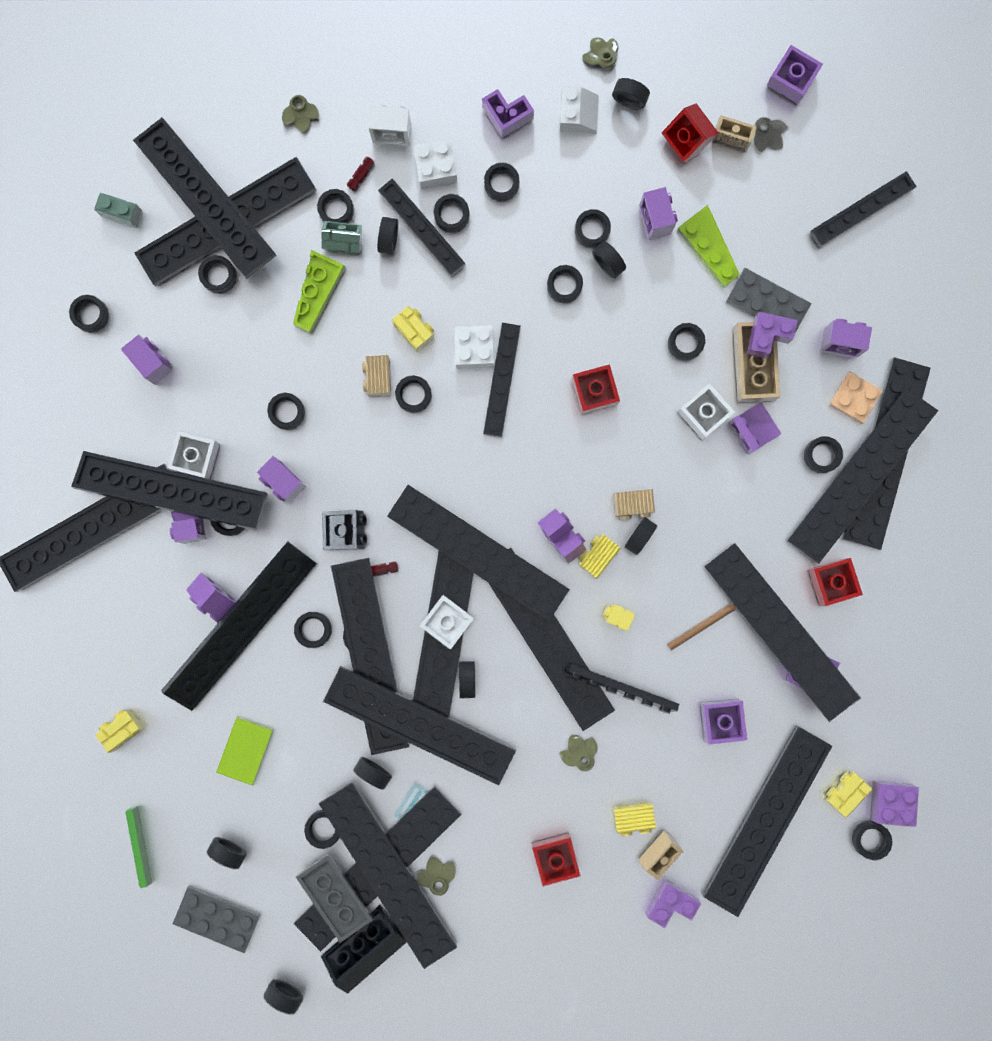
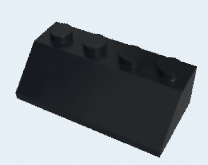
[321,905,407,994]

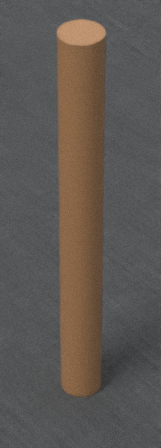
[667,603,736,651]

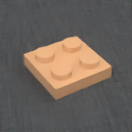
[829,371,883,424]

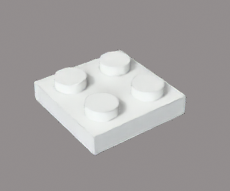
[420,595,474,650]

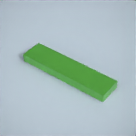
[125,806,152,888]

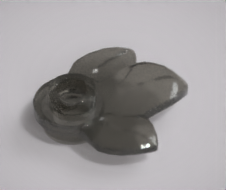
[754,117,788,152]

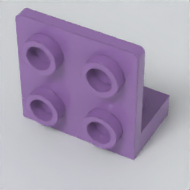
[729,402,781,454]

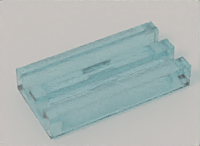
[394,782,429,819]

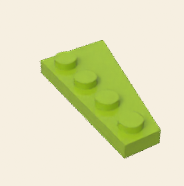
[677,205,740,287]
[293,250,346,333]

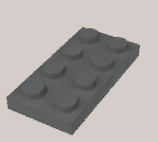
[726,268,812,333]
[296,853,373,943]
[173,886,260,954]

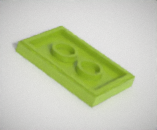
[216,717,273,786]

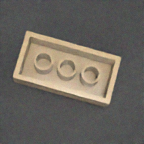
[733,322,780,402]

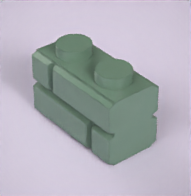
[94,192,142,227]
[321,221,362,254]

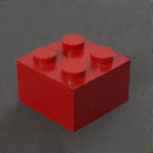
[661,103,719,163]
[571,364,620,414]
[808,558,863,606]
[532,833,581,886]

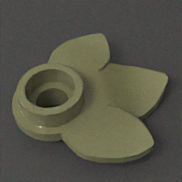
[582,37,619,69]
[282,95,319,133]
[559,735,598,771]
[417,856,455,896]

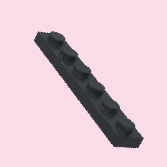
[810,171,917,247]
[378,178,466,277]
[483,322,521,438]
[565,664,680,714]

